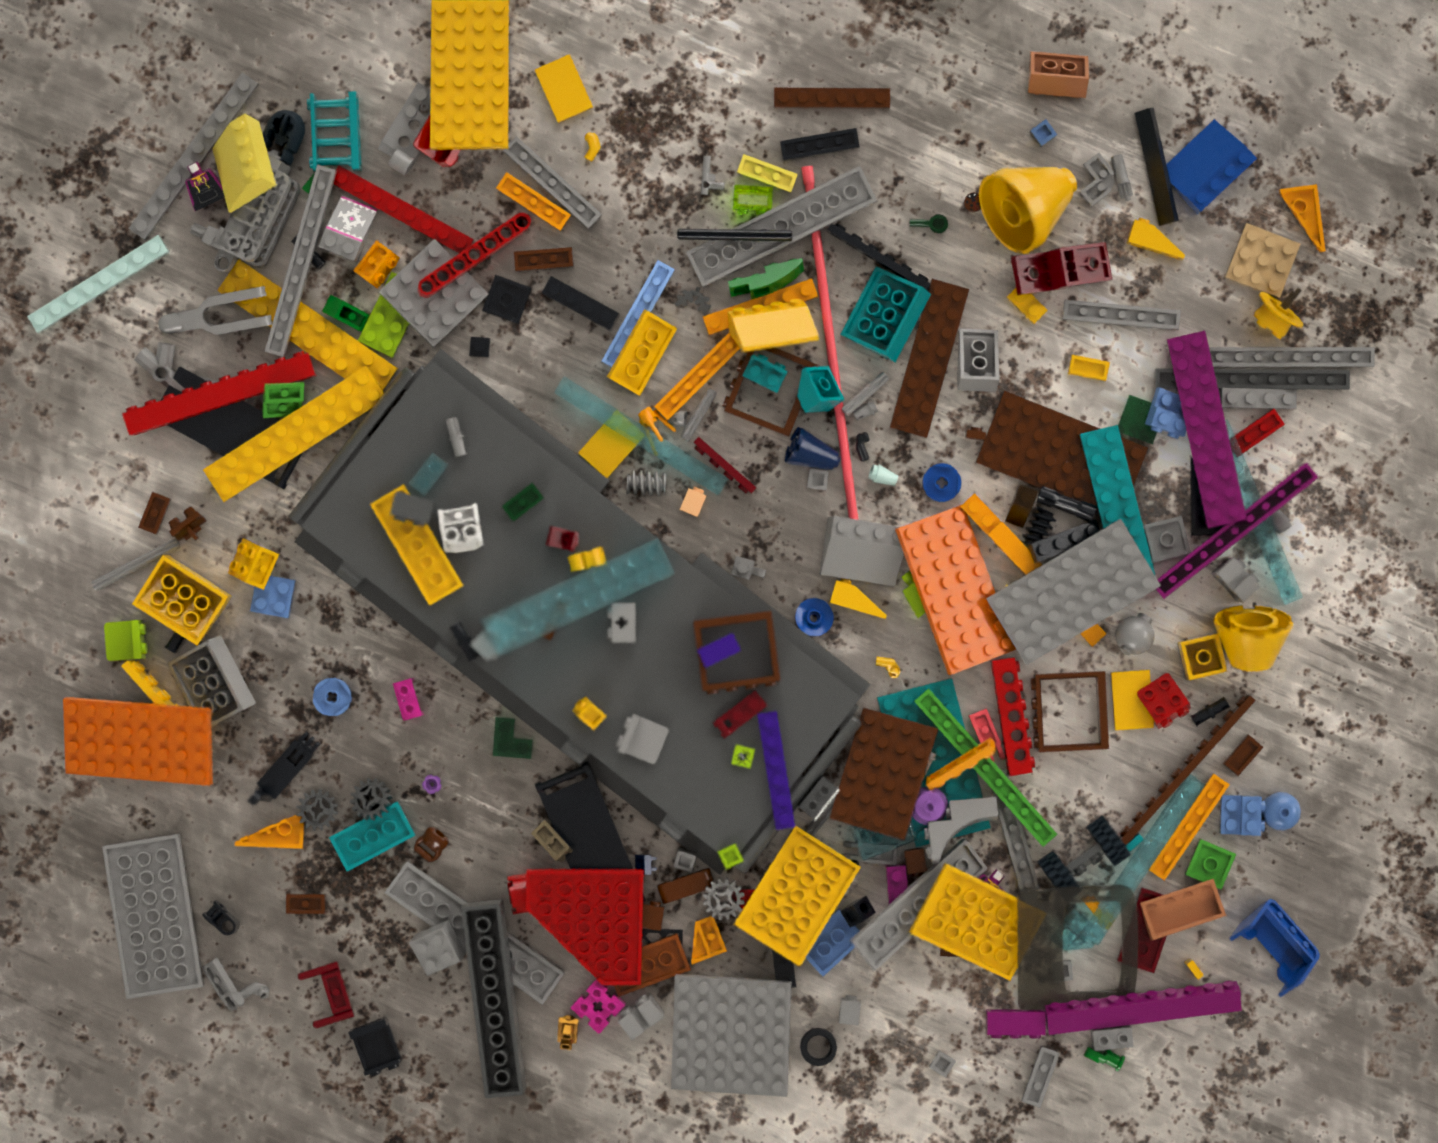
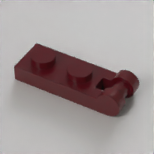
[712,690,767,739]

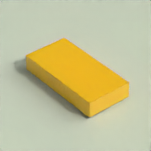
[1068,354,1110,381]

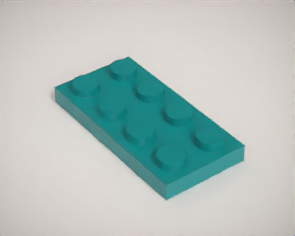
[329,801,416,871]

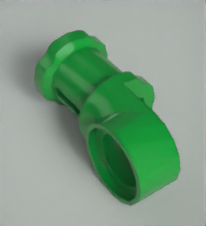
[1084,1047,1125,1072]

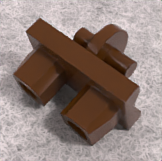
[169,506,207,541]

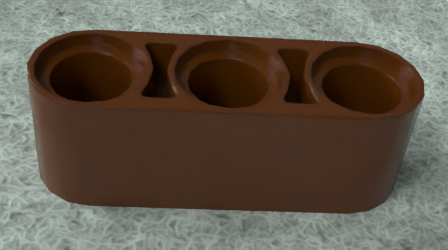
[657,868,714,904]

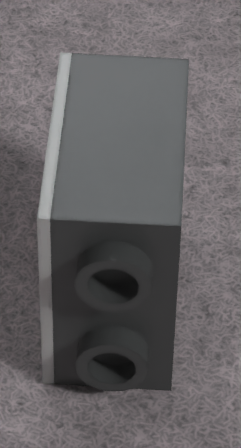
[798,775,840,821]

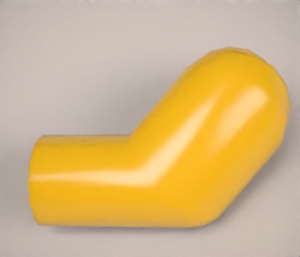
[584,132,601,162]
[875,656,900,679]

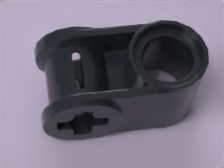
[202,900,240,936]

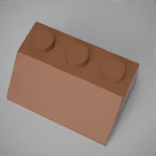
[1028,51,1089,98]

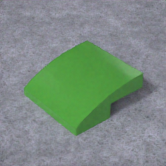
[262,382,304,418]

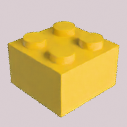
[1177,633,1227,680]

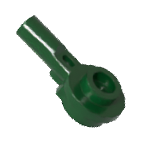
[909,214,948,234]

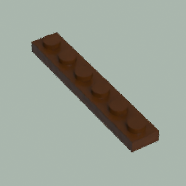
[774,87,890,109]

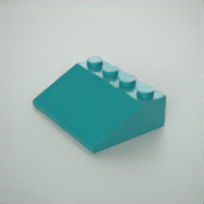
[840,266,931,363]

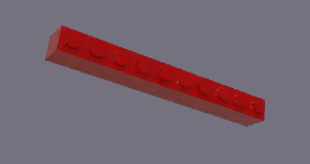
[122,351,316,437]

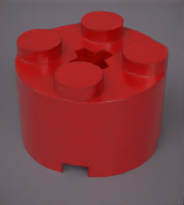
[507,873,528,915]

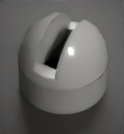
[673,411,687,426]

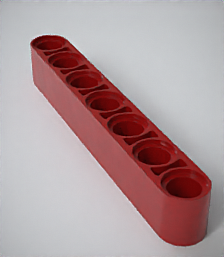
[418,213,531,298]

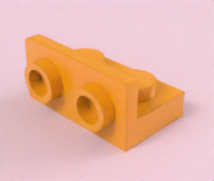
[353,240,400,288]

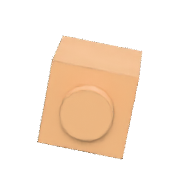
[680,487,707,517]

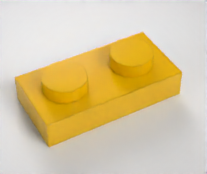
[1006,288,1048,325]

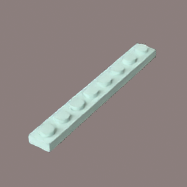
[27,235,169,333]

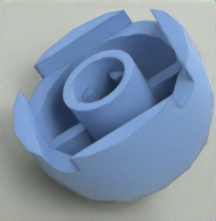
[1261,792,1301,831]

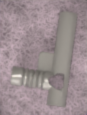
[701,156,725,195]

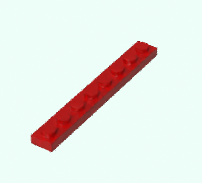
[333,165,474,253]

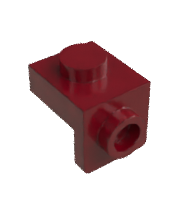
[546,526,579,551]

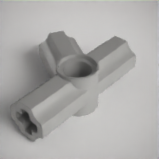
[134,342,184,392]

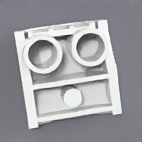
[438,503,483,553]

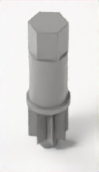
[1111,154,1133,201]

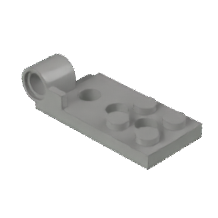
[378,82,431,175]

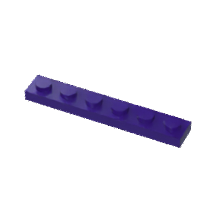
[757,711,795,830]

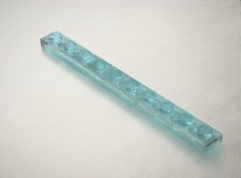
[554,376,728,495]
[1225,419,1303,605]
[1081,774,1205,945]

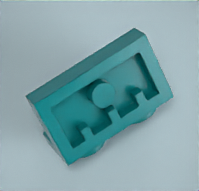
[742,353,788,393]

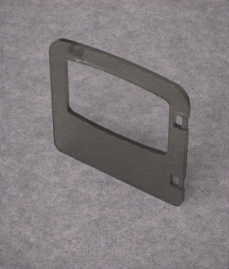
[1017,884,1138,1010]

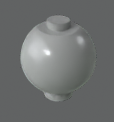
[1115,613,1154,655]

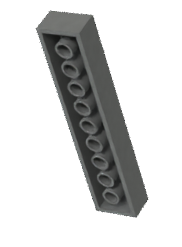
[461,899,527,1099]

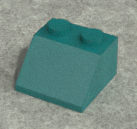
[797,366,845,413]

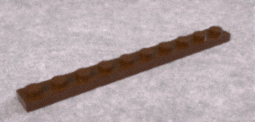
[1119,695,1256,845]

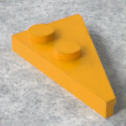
[1279,184,1326,253]
[235,812,306,849]

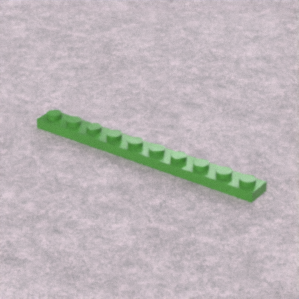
[914,688,1058,847]

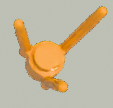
[638,407,676,457]

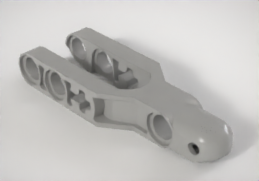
[158,286,273,335]

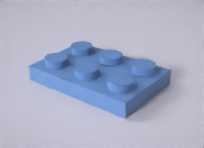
[806,908,860,976]

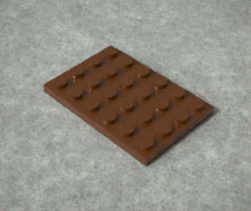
[830,708,938,841]

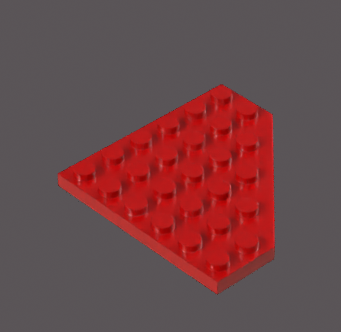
[525,869,643,985]

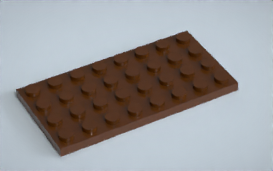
[975,391,1148,512]

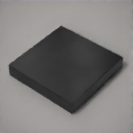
[482,274,532,324]

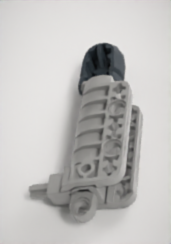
[190,110,305,273]

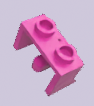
[393,678,424,721]

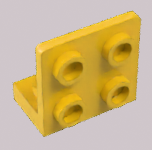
[228,538,279,590]

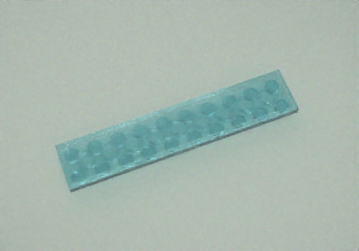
[481,538,675,657]

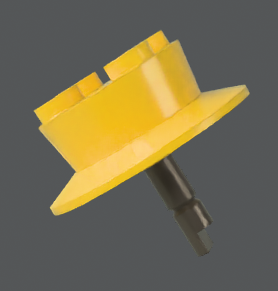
[1254,287,1304,339]

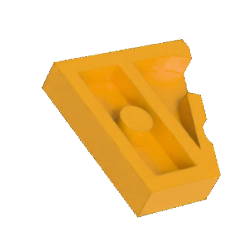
[691,915,727,965]

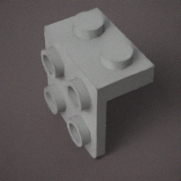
[616,714,669,764]

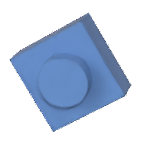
[1030,119,1057,147]

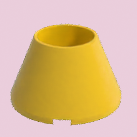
[1214,605,1293,672]

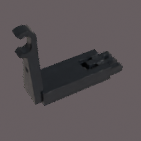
[248,731,321,806]

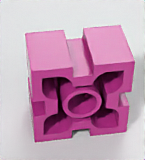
[570,979,626,1034]

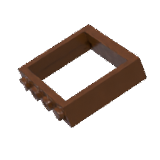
[722,347,818,438]
[693,611,780,694]
[1030,671,1109,752]

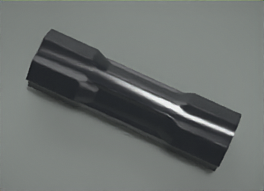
[1036,486,1097,522]

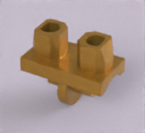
[557,1015,578,1050]

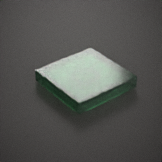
[1118,395,1157,445]

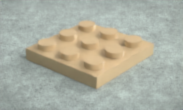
[1225,223,1300,299]

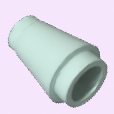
[868,464,898,486]

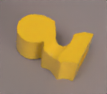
[567,547,607,572]

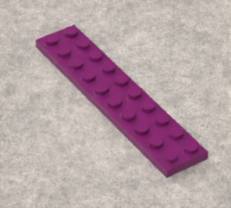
[1167,331,1247,528]

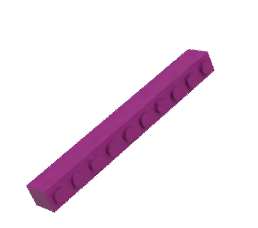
[1156,462,1319,599]
[1044,981,1242,1035]

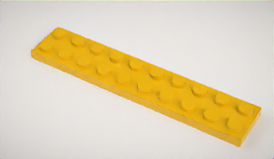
[217,259,398,391]
[203,366,384,502]

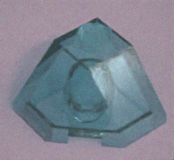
[1050,908,1104,951]

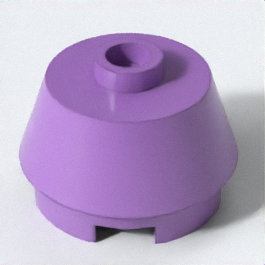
[912,787,948,825]

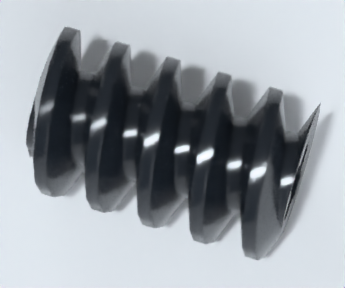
[1021,506,1057,545]

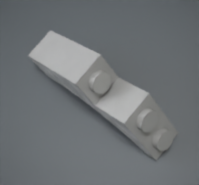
[924,797,998,864]

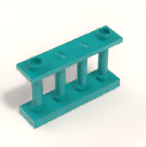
[307,91,362,172]

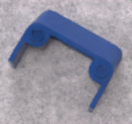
[1229,899,1320,997]

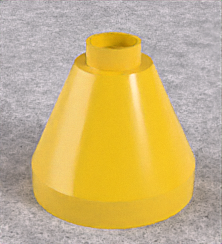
[979,167,1077,254]

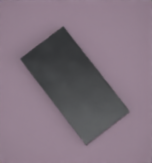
[1190,458,1227,536]

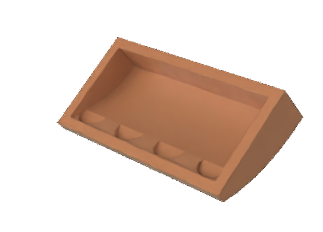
[1140,879,1226,941]

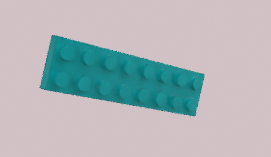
[1079,425,1155,575]

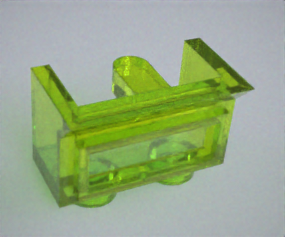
[733,185,773,215]

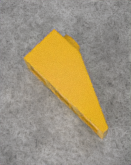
[1126,218,1185,261]
[830,578,887,619]

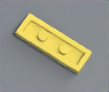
[737,154,798,193]

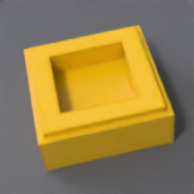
[1184,958,1203,980]

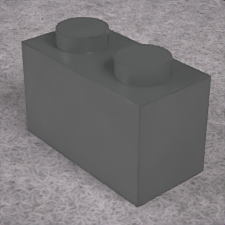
[390,491,436,527]

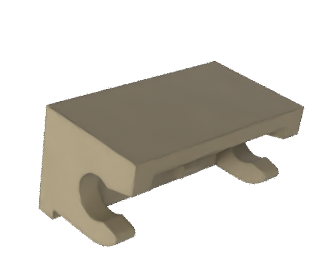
[531,820,573,863]

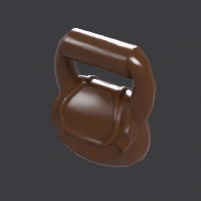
[414,827,449,862]

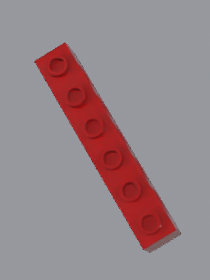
[990,657,1035,776]

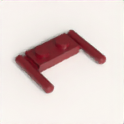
[297,961,355,1029]

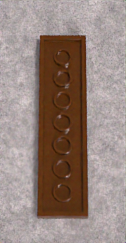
[890,279,969,438]

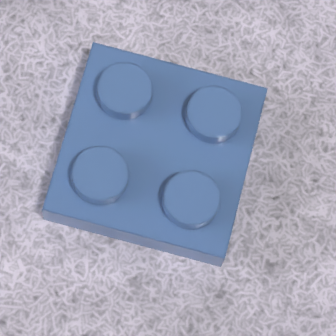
[250,576,296,618]

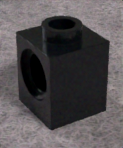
[841,896,876,928]

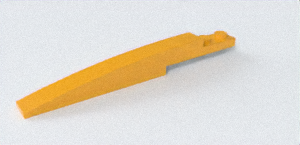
[960,493,1106,647]

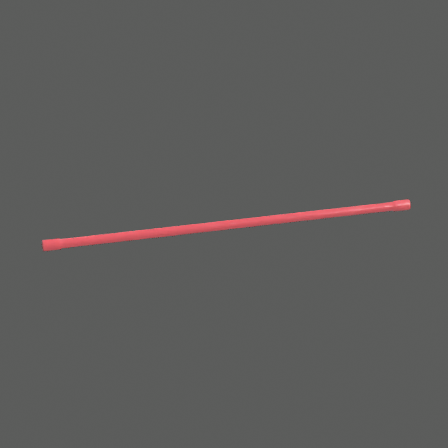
[801,166,859,520]

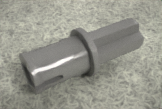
[446,417,467,457]

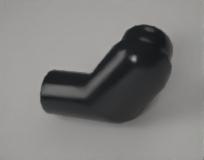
[856,432,870,462]

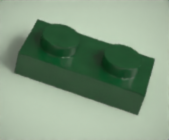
[501,483,544,522]

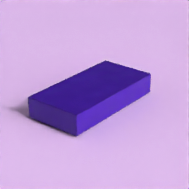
[697,633,741,667]

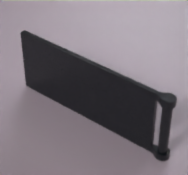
[160,367,303,490]
[535,761,646,902]

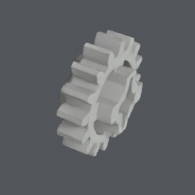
[703,877,745,920]

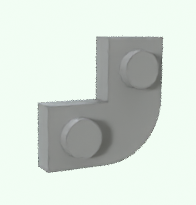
[1080,153,1114,207]

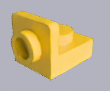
[573,696,607,730]

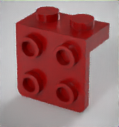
[413,115,461,167]
[1137,673,1191,729]

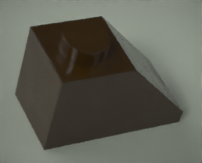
[1005,485,1038,528]

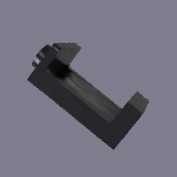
[348,1016,403,1077]

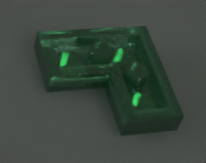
[493,717,533,759]

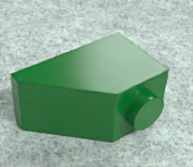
[322,295,370,332]

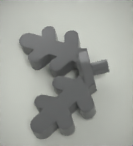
[675,287,711,316]

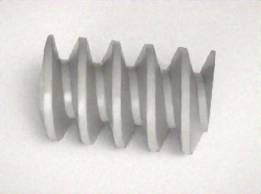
[626,470,666,497]

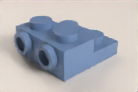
[1145,387,1187,439]
[1220,795,1266,836]

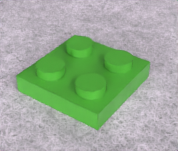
[1185,839,1236,890]

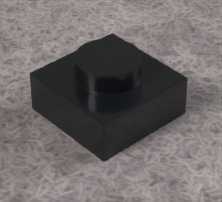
[469,337,491,358]

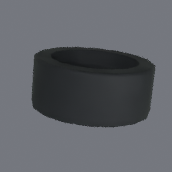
[800,1028,837,1066]

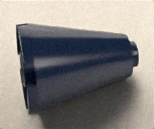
[784,427,840,470]

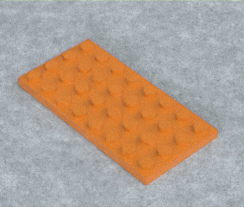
[895,505,1016,676]
[63,697,213,786]

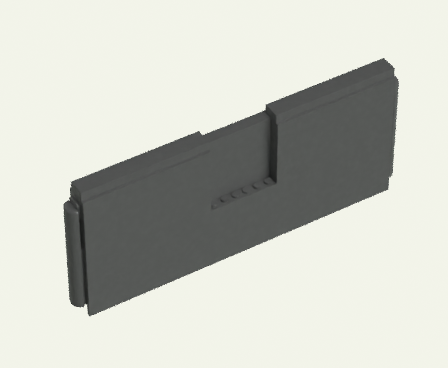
[289,349,871,875]

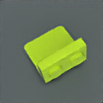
[104,620,148,661]

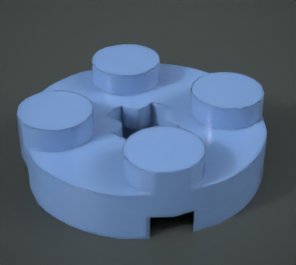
[313,678,352,716]

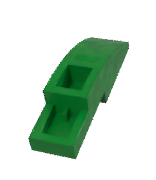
[728,258,804,300]

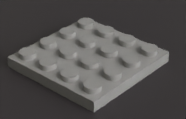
[379,239,488,348]

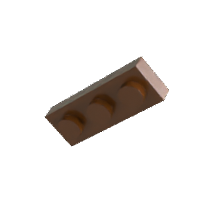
[514,247,574,272]

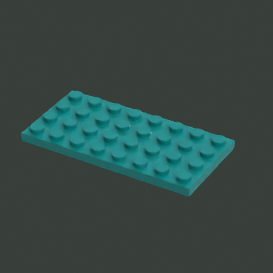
[877,678,991,847]

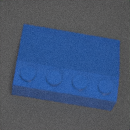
[1166,119,1257,215]

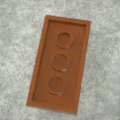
[614,933,691,997]

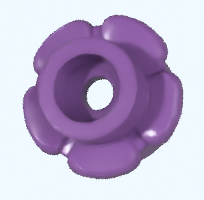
[422,775,441,794]

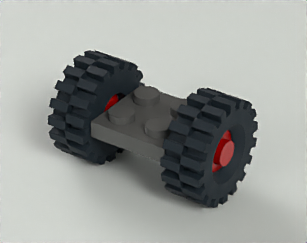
[1037,816,1131,901]

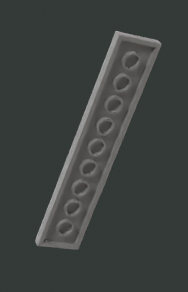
[686,166,877,287]
[385,861,565,1005]

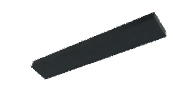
[1135,108,1179,226]

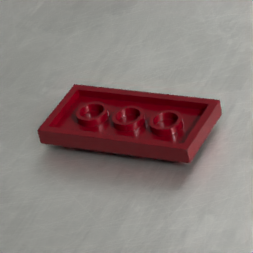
[1117,887,1167,973]

